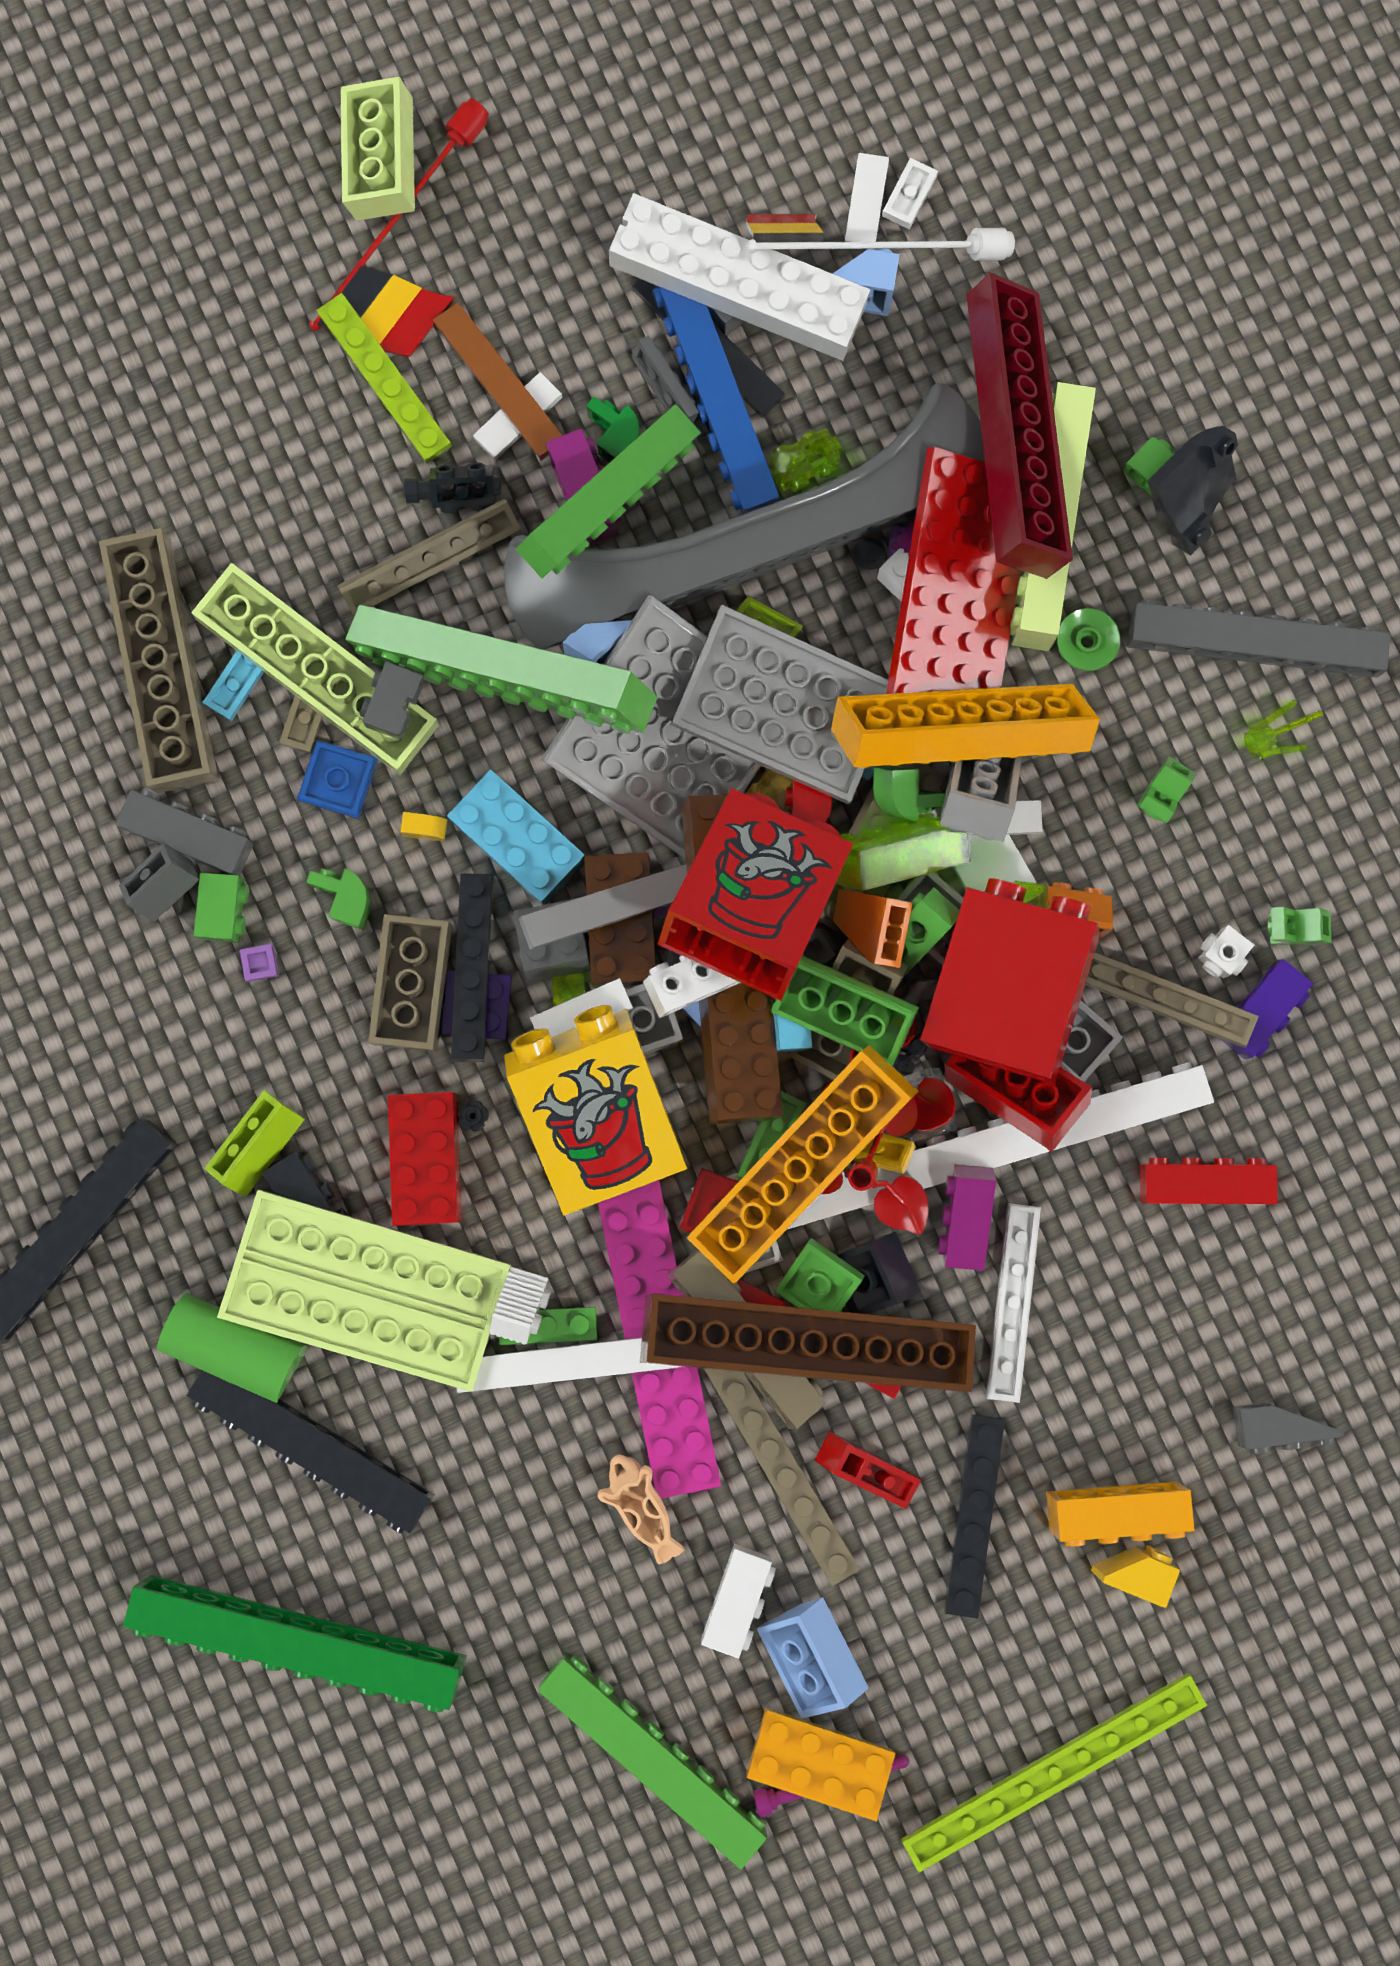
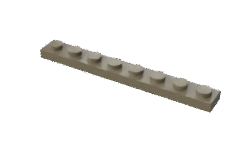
[703,1368,860,1587]

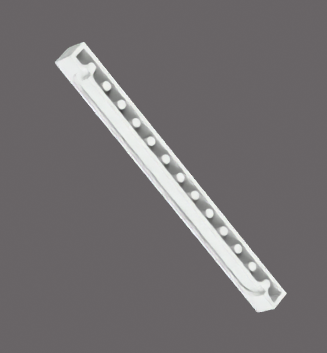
[788,1062,1214,1229]

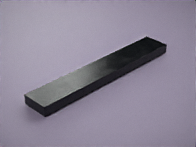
[632,279,785,418]

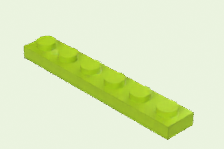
[316,293,452,464]

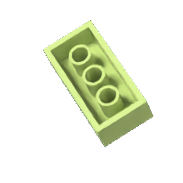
[341,77,415,221]

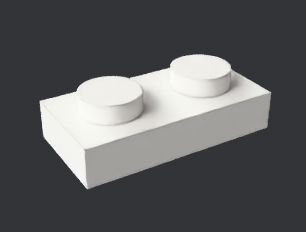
[882,158,938,230]

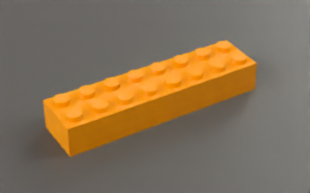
[831,684,1100,768]
[687,1045,918,1284]

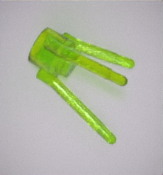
[1243,700,1323,759]

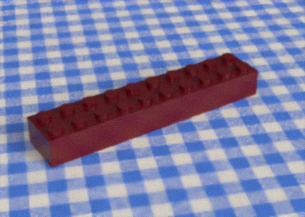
[966,272,1073,579]

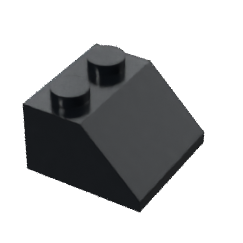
[836,1231,921,1314]

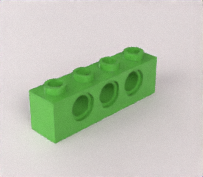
[901,887,960,979]

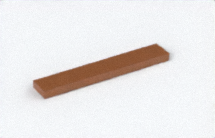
[433,302,563,461]

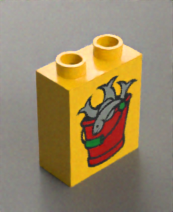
[504,1005,687,1216]

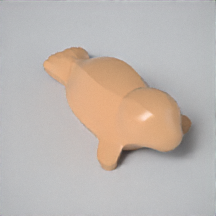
[598,1454,685,1564]

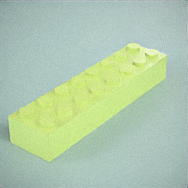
[1010,382,1096,651]
[192,563,439,775]

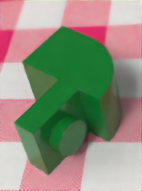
[586,396,640,463]

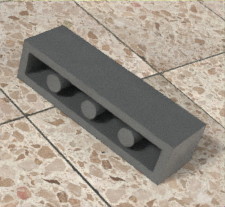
[115,789,254,876]

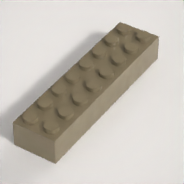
[99,528,219,793]

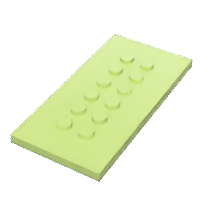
[217,1190,511,1392]

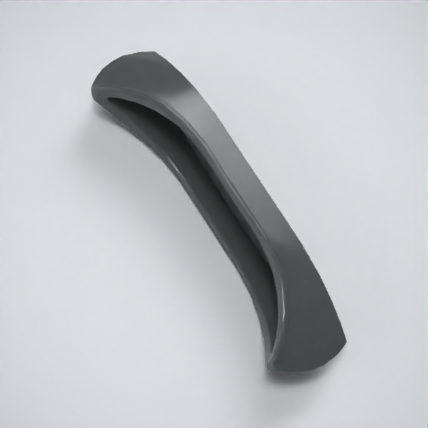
[504,383,985,650]

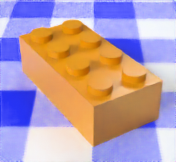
[1046,1481,1195,1546]
[746,1707,896,1822]

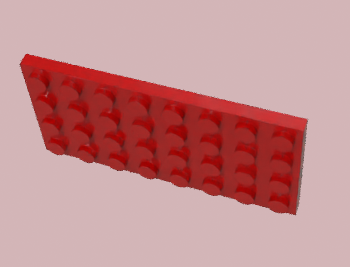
[886,447,1021,694]

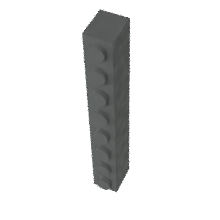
[1127,600,1391,678]

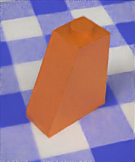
[833,889,913,968]

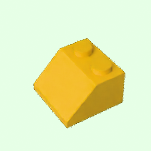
[1091,1545,1180,1608]

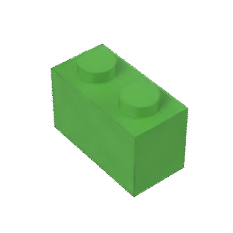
[194,873,249,943]

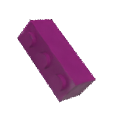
[938,1164,996,1271]

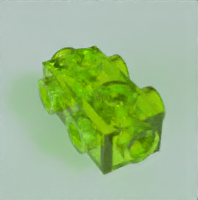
[769,428,842,492]

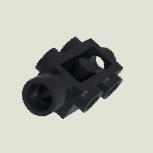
[404,462,501,513]

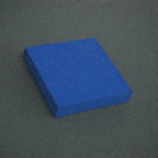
[297,740,378,819]

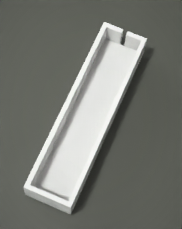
[609,193,870,361]

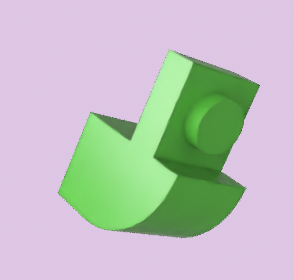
[1137,756,1196,823]
[873,766,945,821]
[306,868,372,930]
[1268,907,1332,945]

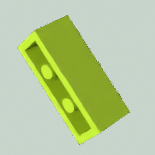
[204,1090,305,1198]

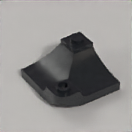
[1148,426,1238,556]

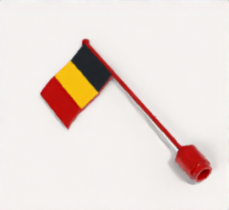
[309,98,489,357]

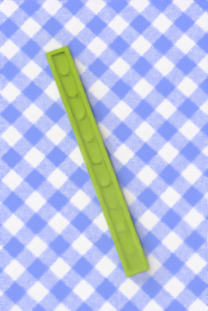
[901,1673,1208,1872]

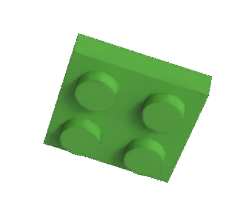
[775,1238,865,1312]

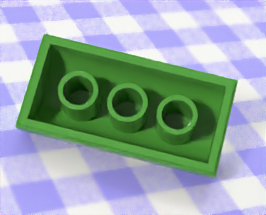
[771,955,918,1066]
[157,1292,307,1403]

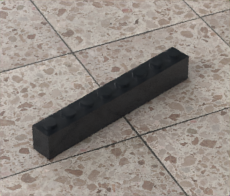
[0,1119,178,1345]
[186,1370,435,1534]

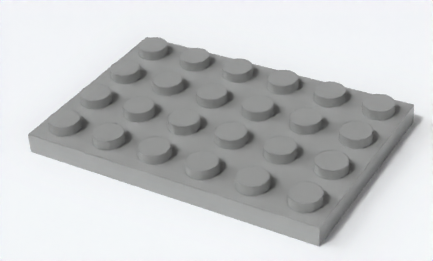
[670,605,888,804]

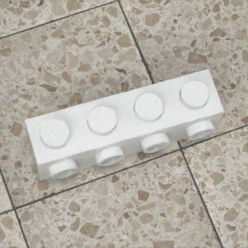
[643,956,741,1018]

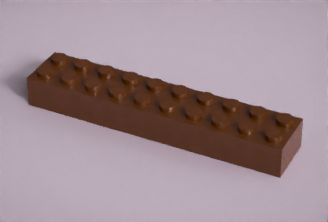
[681,794,783,1125]
[640,1294,976,1392]

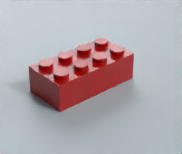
[945,1055,1092,1152]
[387,1092,462,1226]

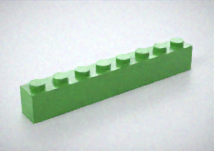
[515,404,701,579]
[537,1652,767,1870]

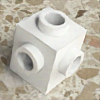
[1198,925,1254,978]

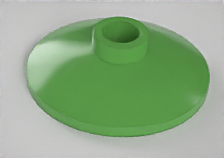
[1056,608,1120,671]

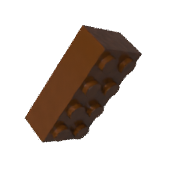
[584,852,656,988]

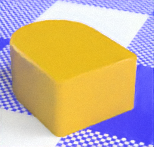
[400,812,447,841]

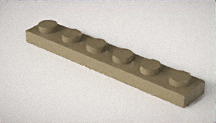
[337,499,521,616]
[1085,953,1259,1048]

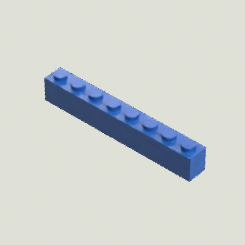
[652,285,780,515]

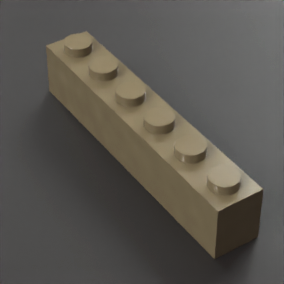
[667,1250,826,1429]

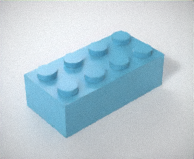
[447,769,585,905]

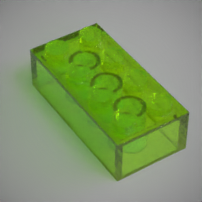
[836,813,971,891]

